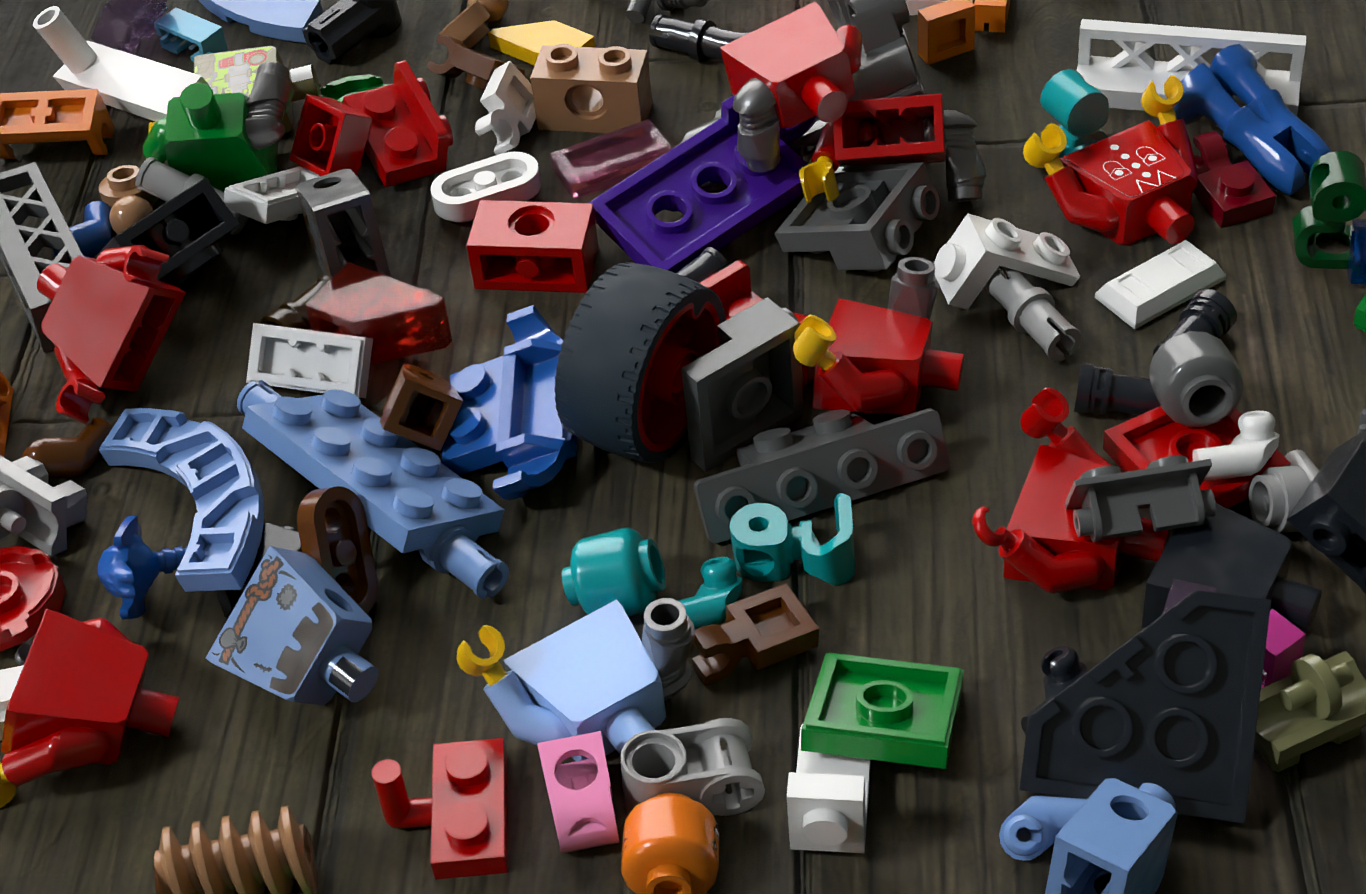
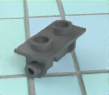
[1064,455,1216,542]

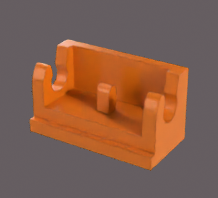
[0,89,115,160]

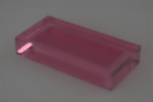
[550,119,672,199]

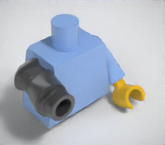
[457,598,696,761]

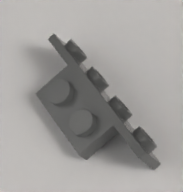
[694,408,950,544]

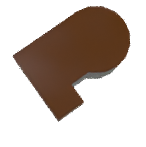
[380,364,463,451]

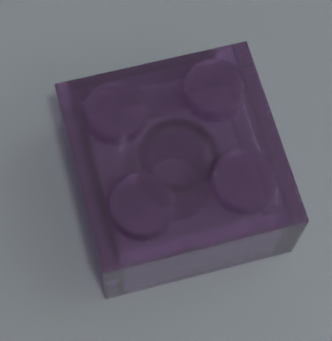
[91,0,168,54]

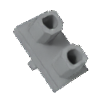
[0,455,87,556]

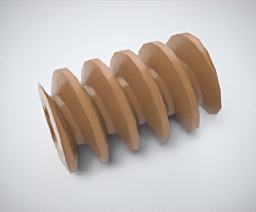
[154,805,317,894]

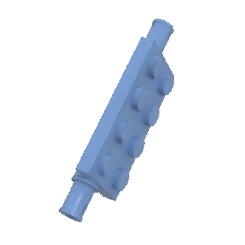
[237,380,509,599]

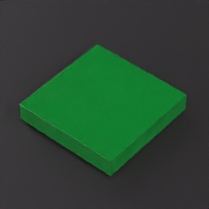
[801,653,964,769]

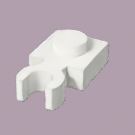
[475,61,536,155]

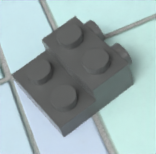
[775,162,940,272]
[681,297,805,473]

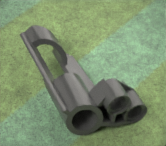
[681,0,925,191]

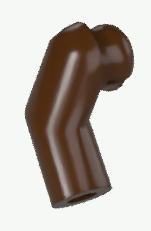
[22,417,113,478]

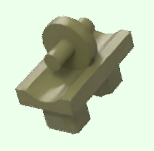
[1254,651,1366,772]

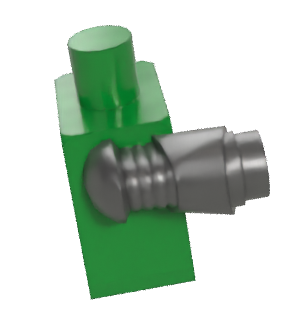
[143,62,294,192]

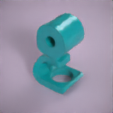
[1040,69,1109,157]
[730,493,856,586]

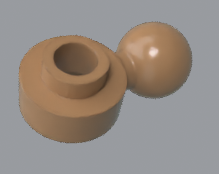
[439,0,509,48]
[98,165,158,234]

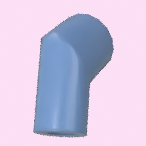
[999,796,1087,861]

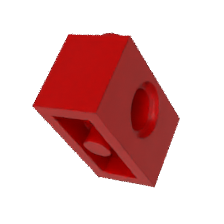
[466,200,599,293]

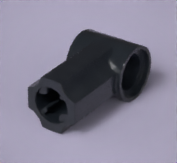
[302,0,402,65]

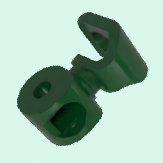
[1291,151,1366,269]

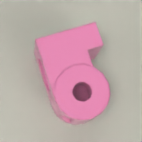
[537,731,619,854]

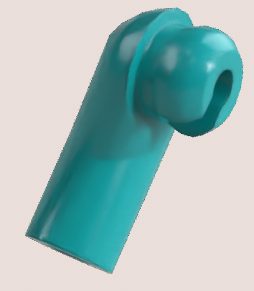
[678,557,742,630]

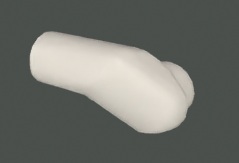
[1193,411,1279,481]

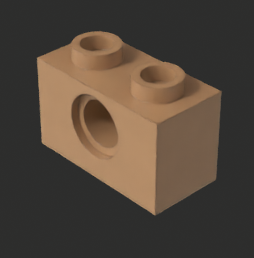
[530,44,653,135]

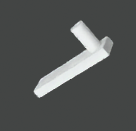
[33,6,212,122]

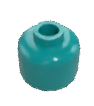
[562,528,666,617]

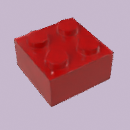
[289,94,373,176]

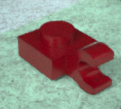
[1193,131,1276,228]

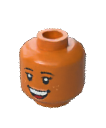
[621,792,719,894]

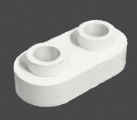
[431,152,541,223]

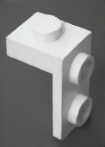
[934,213,1080,310]
[786,724,871,853]

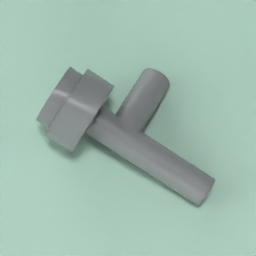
[1249,449,1319,533]

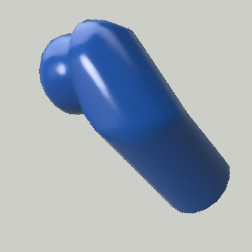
[53,201,113,258]

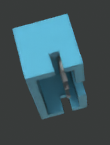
[154,7,228,62]

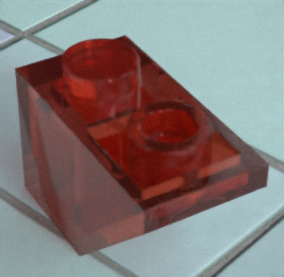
[305,262,452,365]

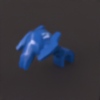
[97,515,188,620]

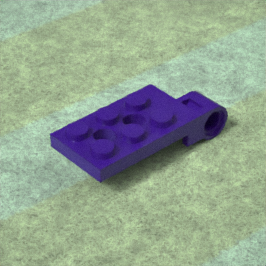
[588,95,818,273]

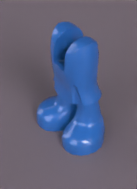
[1174,44,1332,196]

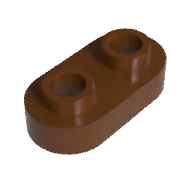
[297,486,378,614]

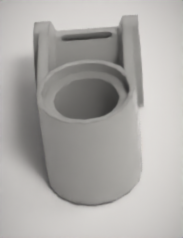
[621,718,765,816]

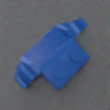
[441,305,577,501]

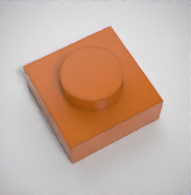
[918,0,975,65]

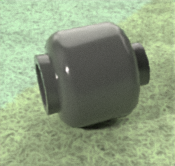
[1149,331,1244,428]

